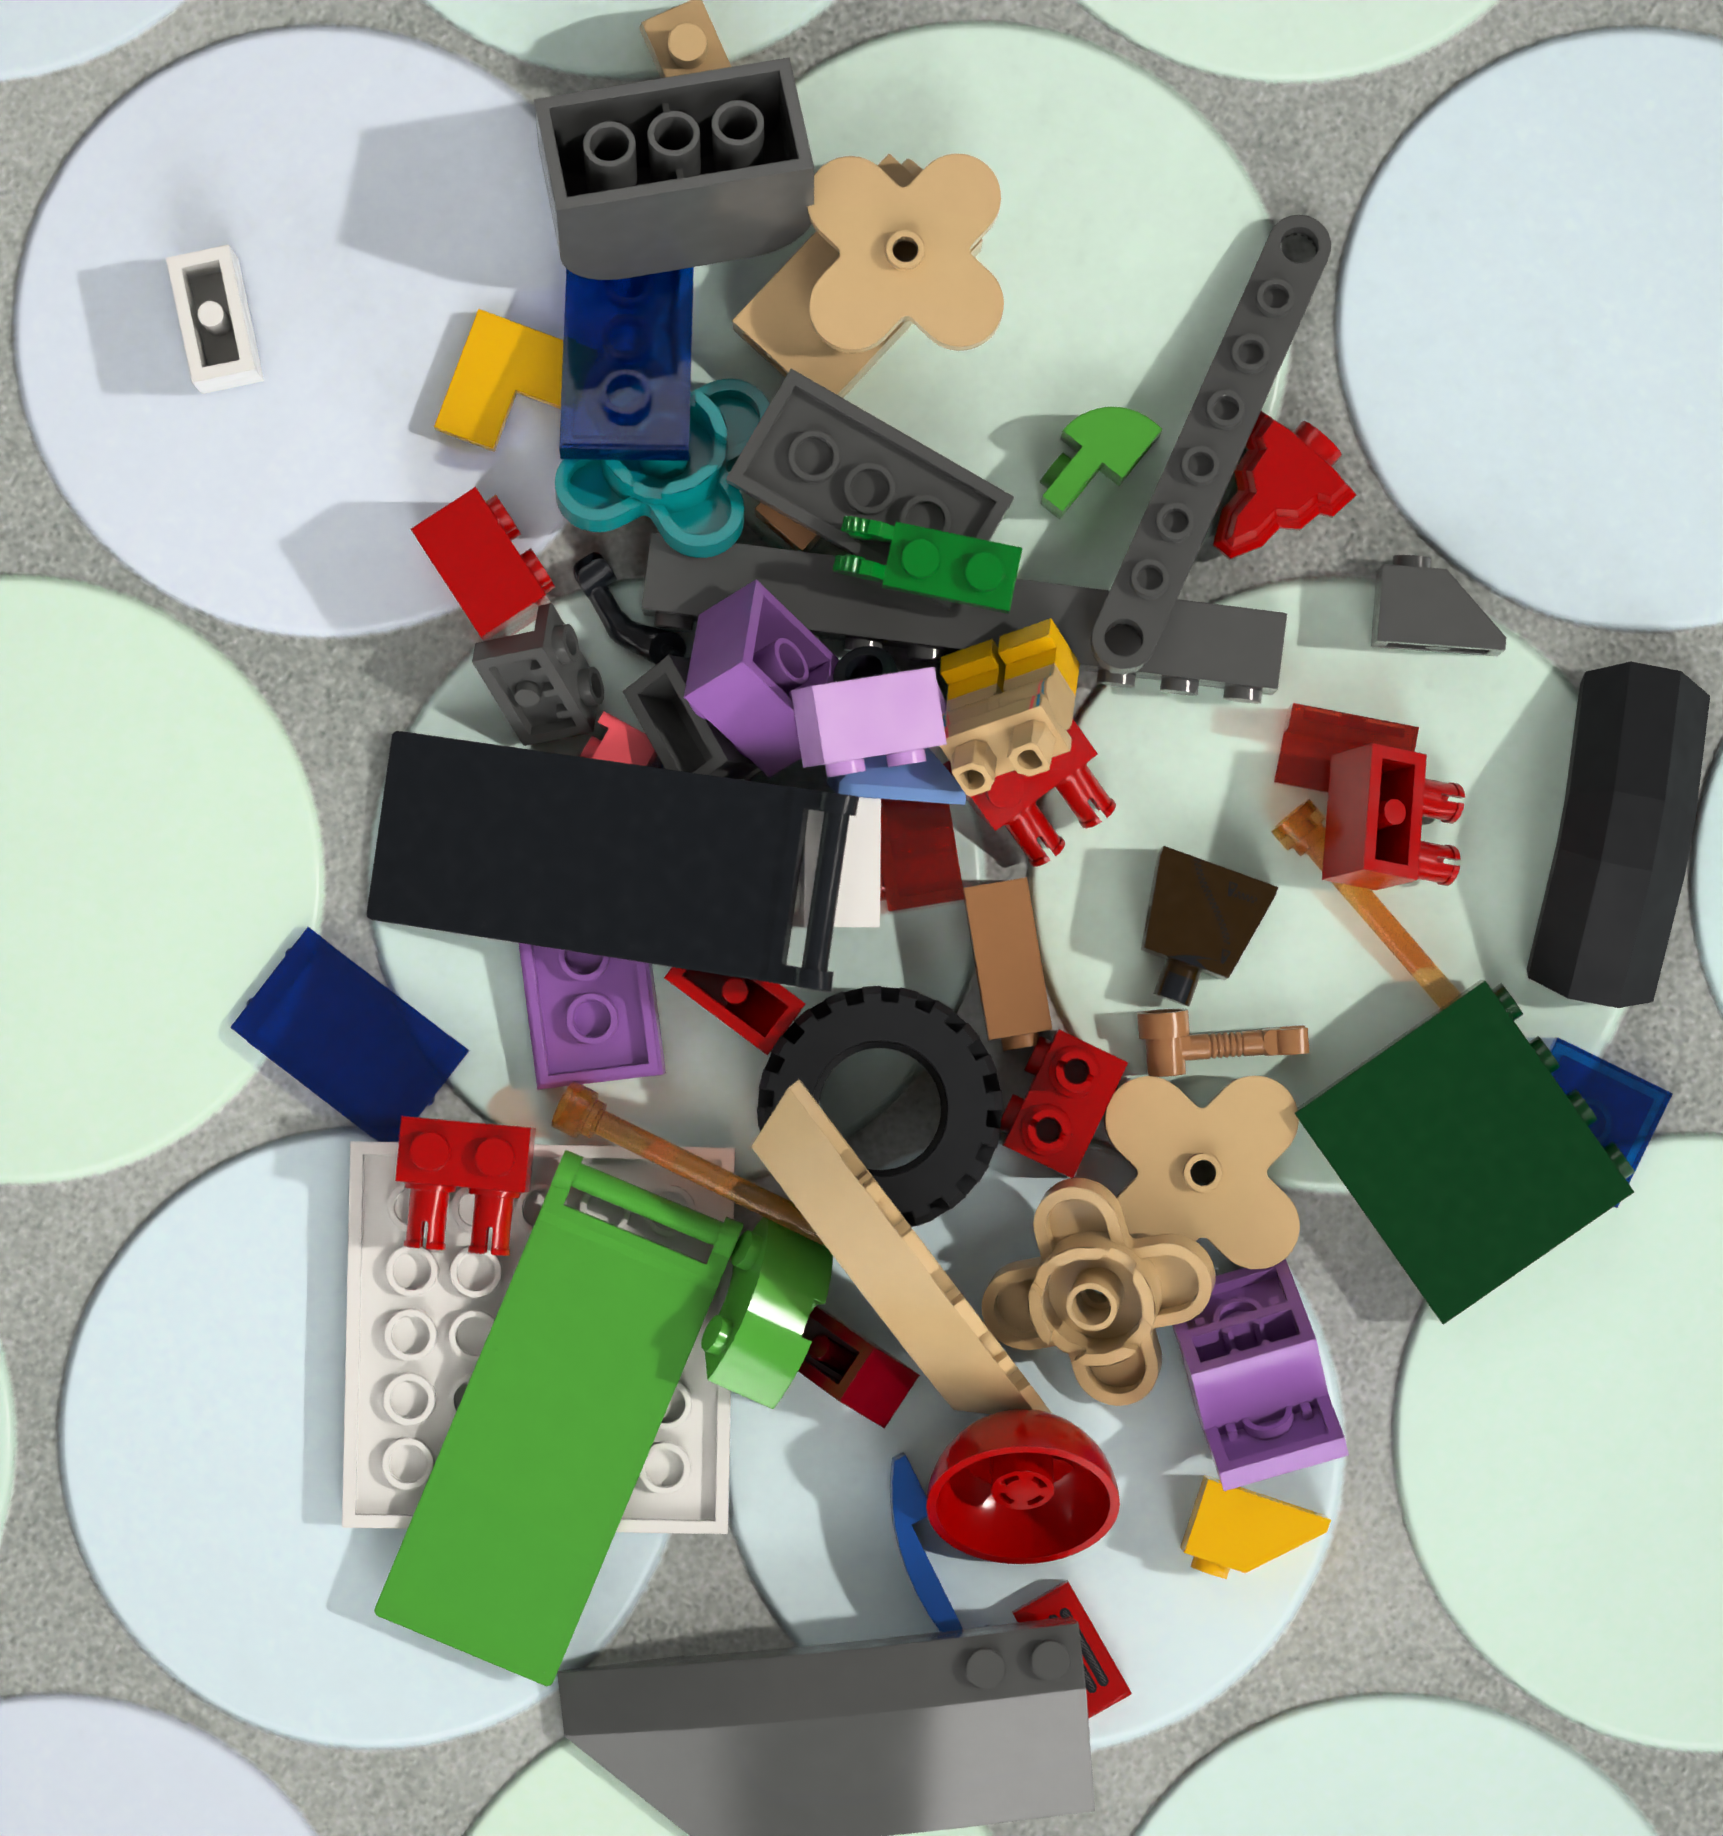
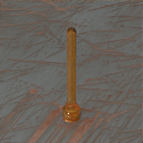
[1270,799,1461,1008]
[552,1081,825,1246]

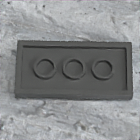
[726,368,1014,611]

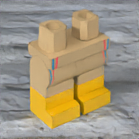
[940,618,1080,797]

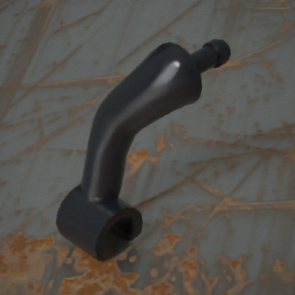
[573,552,686,664]

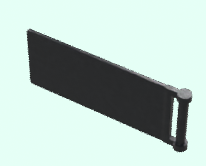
[367,731,859,992]

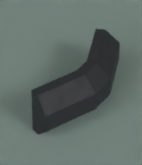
[1527,661,1710,1008]

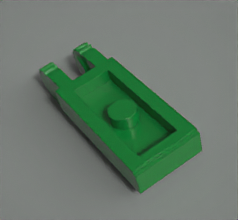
[833,516,1023,614]

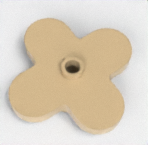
[807,154,1004,353]
[1104,1076,1300,1269]
[982,1178,1216,1406]

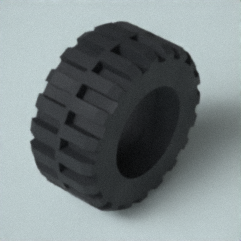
[757,986,1003,1227]

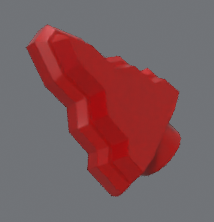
[1213,411,1357,560]

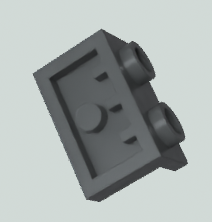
[472,603,604,746]

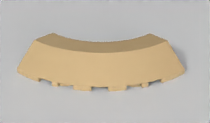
[751,1080,1052,1414]

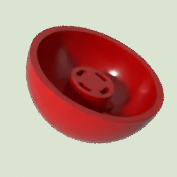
[926,1409,1120,1564]

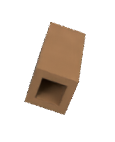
[962,877,1052,1051]

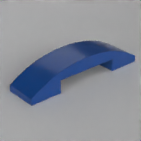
[890,1452,989,1632]

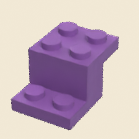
[1172,1258,1349,1491]

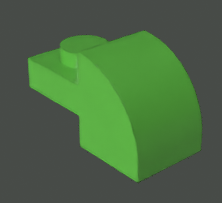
[1040,407,1162,519]

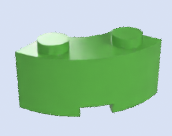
[701,1211,833,1409]

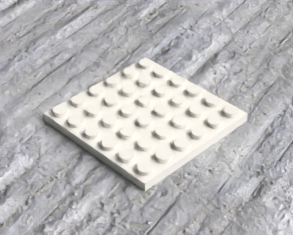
[342,1141,735,1534]

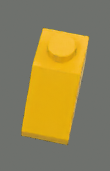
[1180,1475,1331,1579]

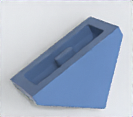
[827,748,966,805]

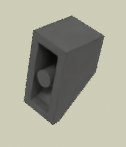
[1371,555,1506,656]

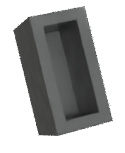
[622,655,762,781]

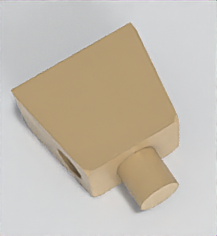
[639,0,731,78]

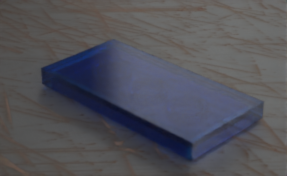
[559,267,694,461]

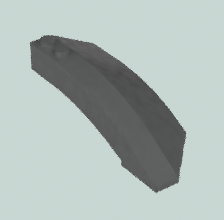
[557,1616,1095,1836]

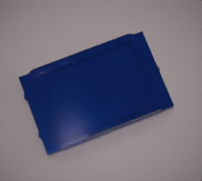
[230,927,470,1142]

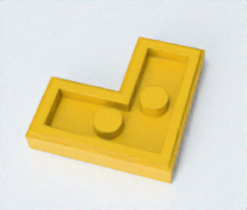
[434,309,598,452]

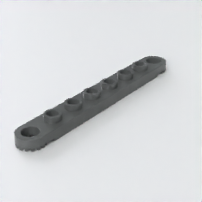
[1090,215,1331,675]

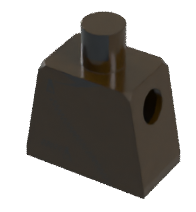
[1141,846,1278,1007]

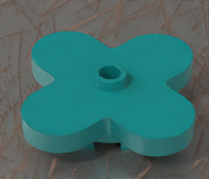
[555,353,770,558]

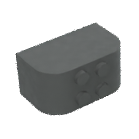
[534,57,814,280]

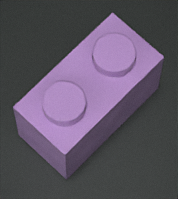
[791,667,947,777]

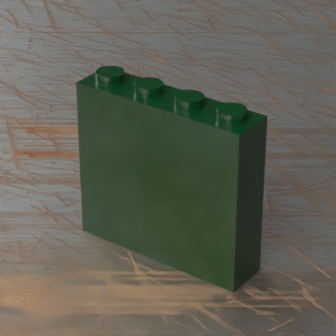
[1294,980,1635,1325]

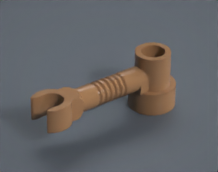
[1137,1009,1309,1077]

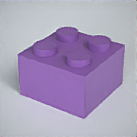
[684,579,839,777]

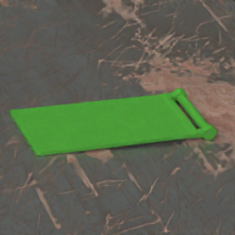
[374,1150,744,1686]

